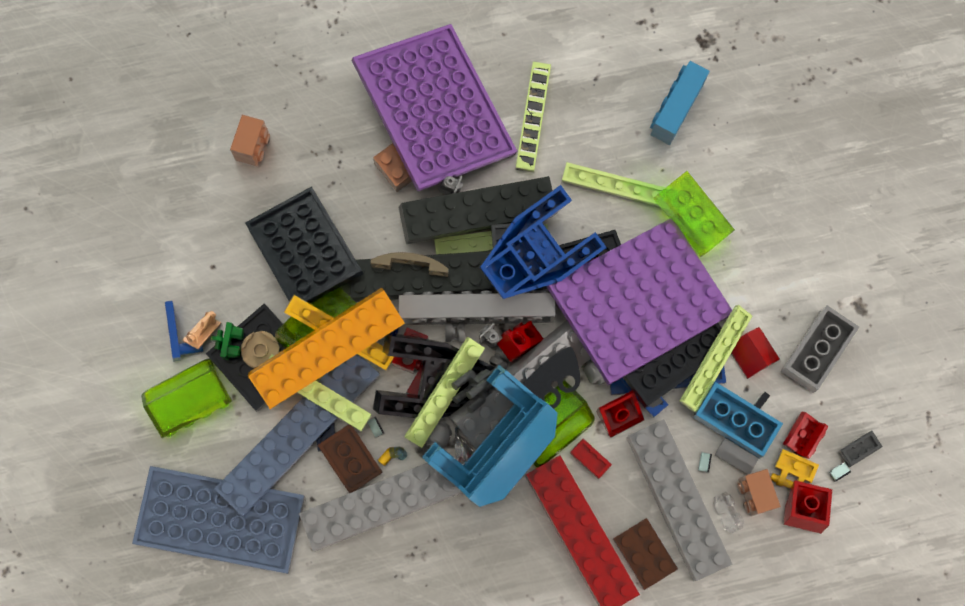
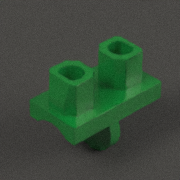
[210,322,244,360]

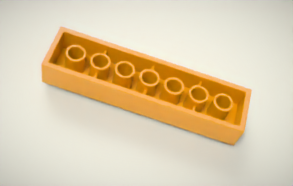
[248,288,405,409]

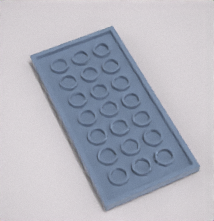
[132,466,305,574]

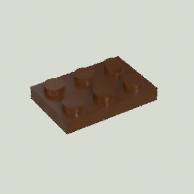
[318,424,383,493]
[613,518,678,590]

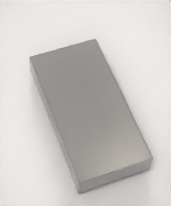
[715,438,759,475]

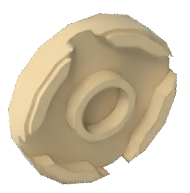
[241,331,280,368]

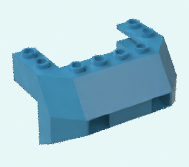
[422,365,558,507]

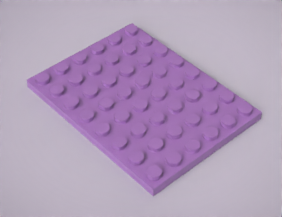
[351,24,517,192]
[546,217,732,385]

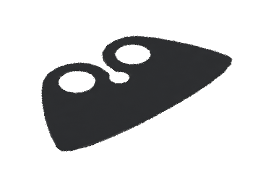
[523,347,580,409]

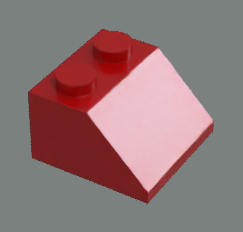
[783,480,833,534]

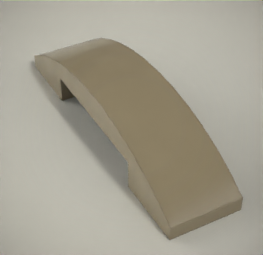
[371,252,449,277]

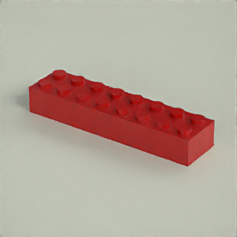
[525,455,640,606]

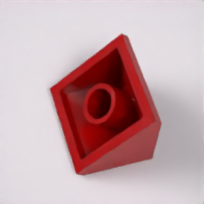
[731,327,780,379]
[596,391,644,438]

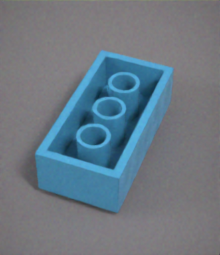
[650,61,710,145]
[692,382,783,459]

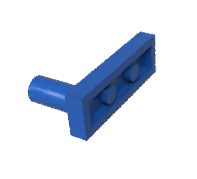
[165,301,203,362]

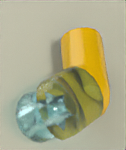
[378,446,407,466]

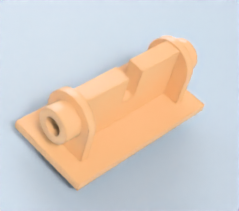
[182,311,221,349]

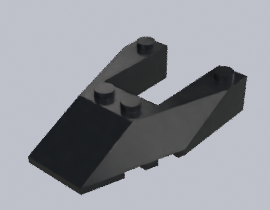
[373,333,495,418]

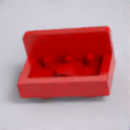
[783,411,828,459]

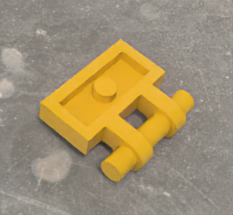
[770,449,819,489]

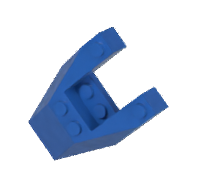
[480,185,607,299]

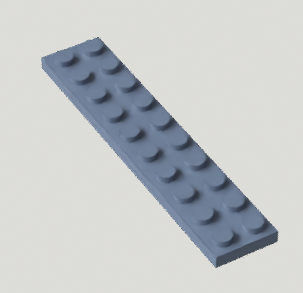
[214,354,380,516]

